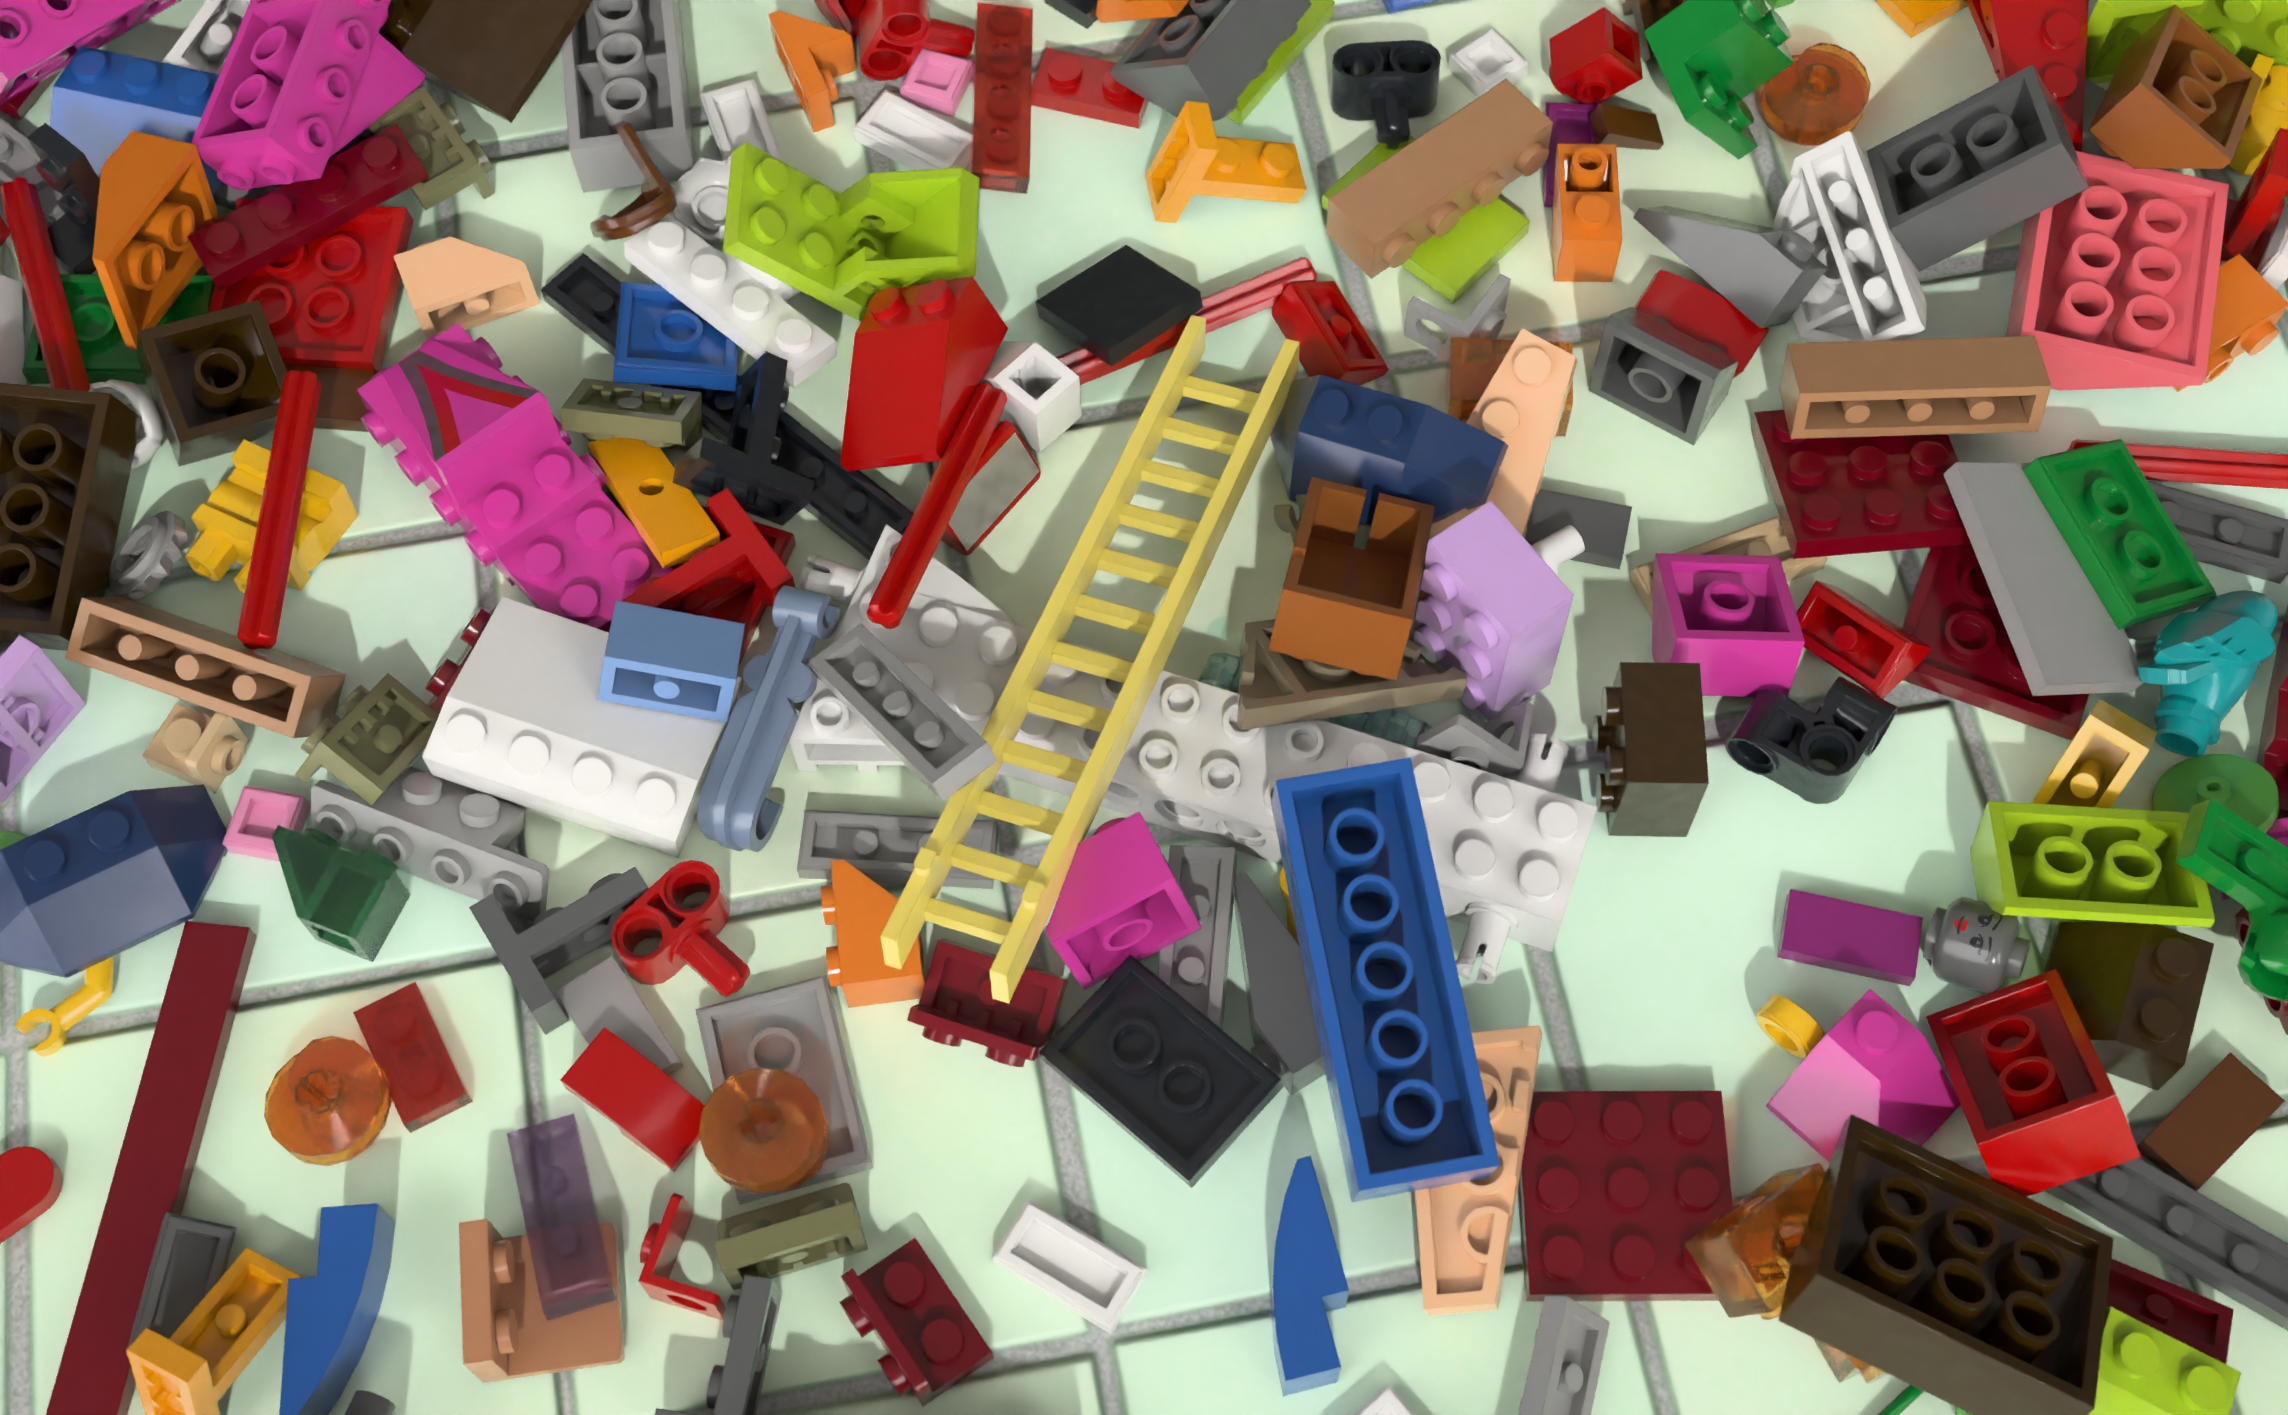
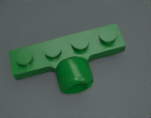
[2175,798,2288,1002]

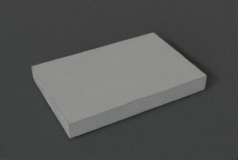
[695,975,873,1205]

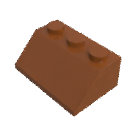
[2088,5,2263,169]

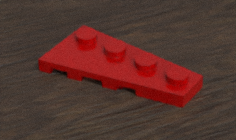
[1980,0,2089,152]

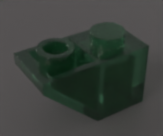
[272,825,411,962]

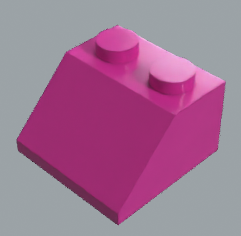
[1652,553,1805,697]
[1045,812,1202,990]

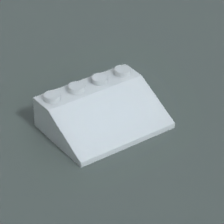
[422,597,745,858]

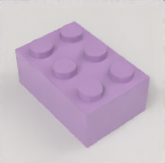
[1413,501,1574,721]

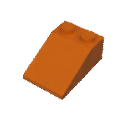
[92,130,220,350]

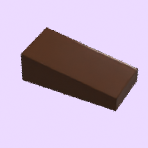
[1590,103,1664,150]

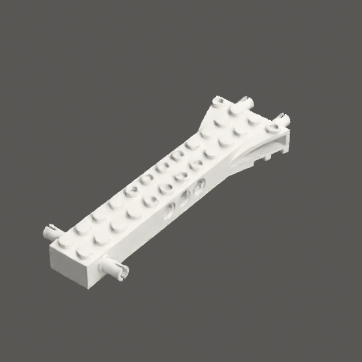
[750,524,1598,984]

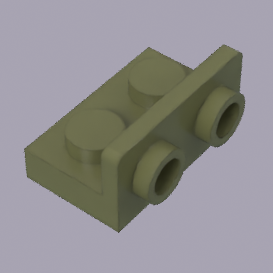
[368,87,494,211]
[561,378,702,451]
[295,673,439,805]
[714,1183,868,1291]

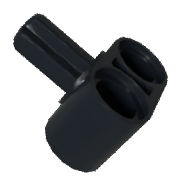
[1330,40,1441,150]

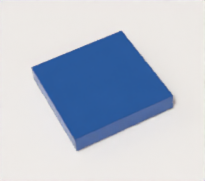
[613,282,738,391]

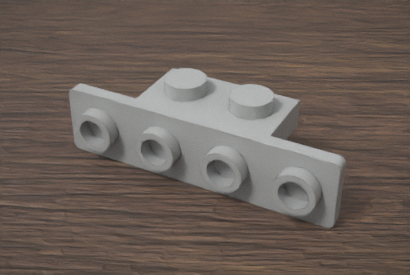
[311,767,549,921]

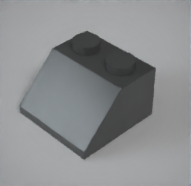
[1588,306,1739,446]

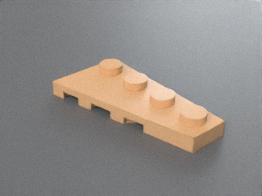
[1425,328,1577,557]
[1415,1025,1542,1316]

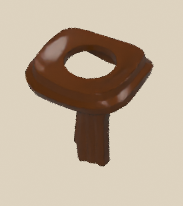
[590,121,677,242]

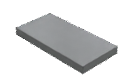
[1943,462,2145,696]

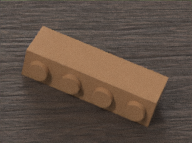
[1326,79,1553,279]
[1779,336,2051,439]
[65,597,346,738]

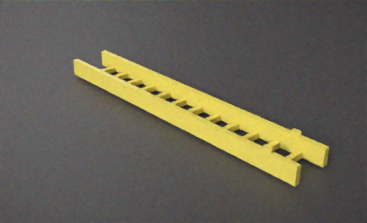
[880,315,1300,1003]

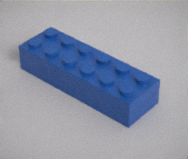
[1271,757,1500,1202]

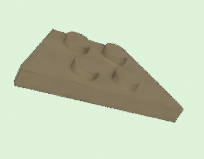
[1237,619,1468,730]

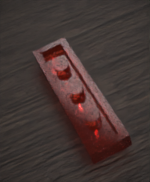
[970,2,1033,194]

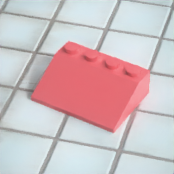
[2006,151,2229,391]

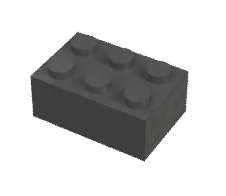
[1866,64,2089,272]

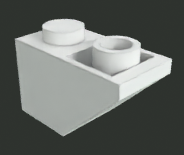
[980,341,1082,454]

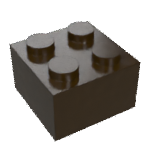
[1592,662,1709,837]

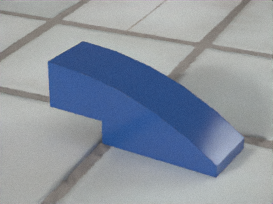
[1271,1156,1349,1396]
[279,1203,396,1415]

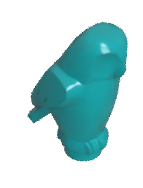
[2138,590,2278,757]

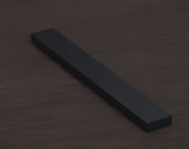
[541,253,914,560]

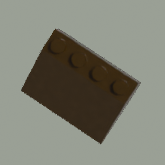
[378,0,591,123]
[0,383,142,651]
[1778,1114,2114,1415]

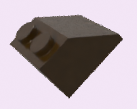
[137,300,287,467]
[2044,921,2214,1091]

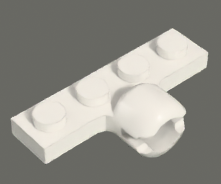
[624,214,837,388]

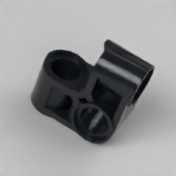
[1725,676,1898,804]

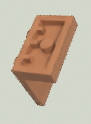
[459,1219,624,1383]

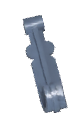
[697,585,841,852]

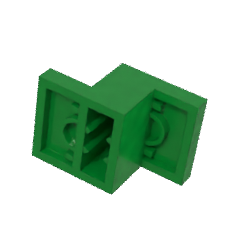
[1644,0,1795,159]

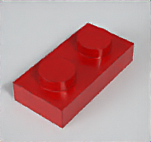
[1030,48,1149,129]

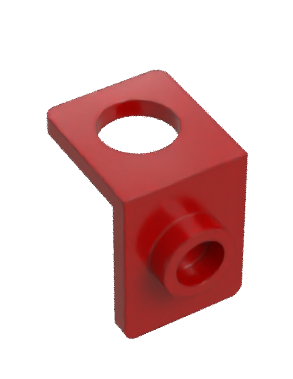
[638,1193,726,1320]

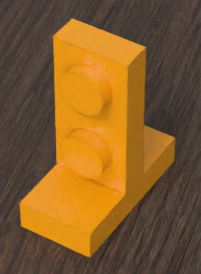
[1145,101,1307,223]
[127,1247,304,1415]

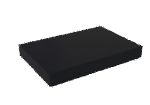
[1039,954,1284,1188]

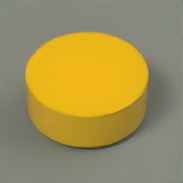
[1756,995,1825,1059]

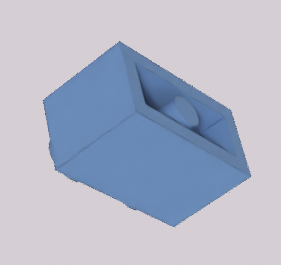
[597,600,745,723]

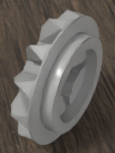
[110,511,187,601]

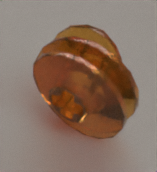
[1760,43,1871,146]
[264,1036,392,1166]
[699,1068,829,1194]

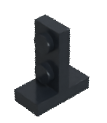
[27,123,100,274]
[672,351,814,526]

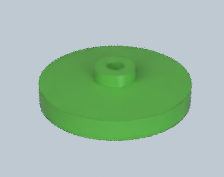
[2152,754,2279,833]

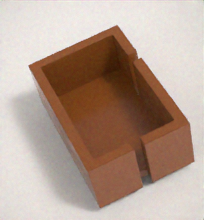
[1268,477,1435,681]

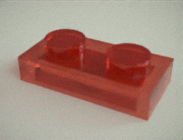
[353,982,473,1133]

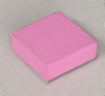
[900,48,974,117]
[222,786,311,863]

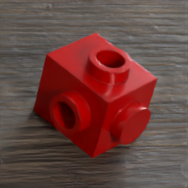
[1549,7,1643,104]

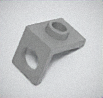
[1404,273,1511,368]
[1416,701,1535,777]

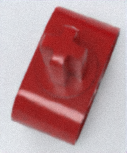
[857,0,975,81]
[611,860,750,997]

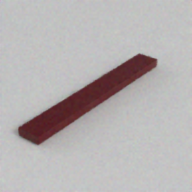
[46,921,257,1415]

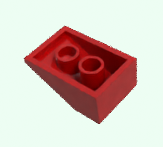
[840,276,1008,471]
[1926,969,2141,1197]

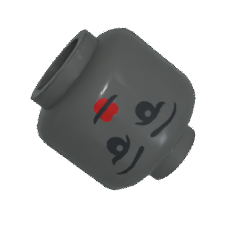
[1923,897,2031,994]

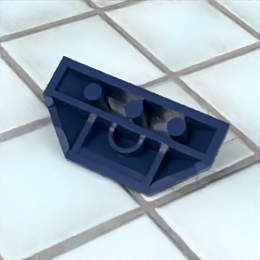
[1270,375,1508,528]
[0,784,228,978]

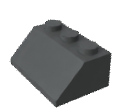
[1110,0,1312,121]

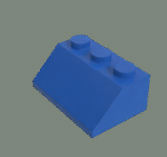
[50,46,222,195]

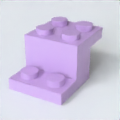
[0,635,86,802]

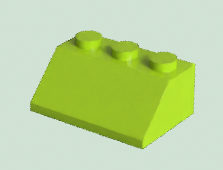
[1970,801,2215,928]

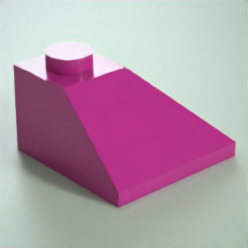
[1766,989,1961,1163]

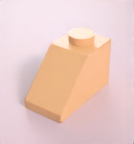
[393,236,540,339]

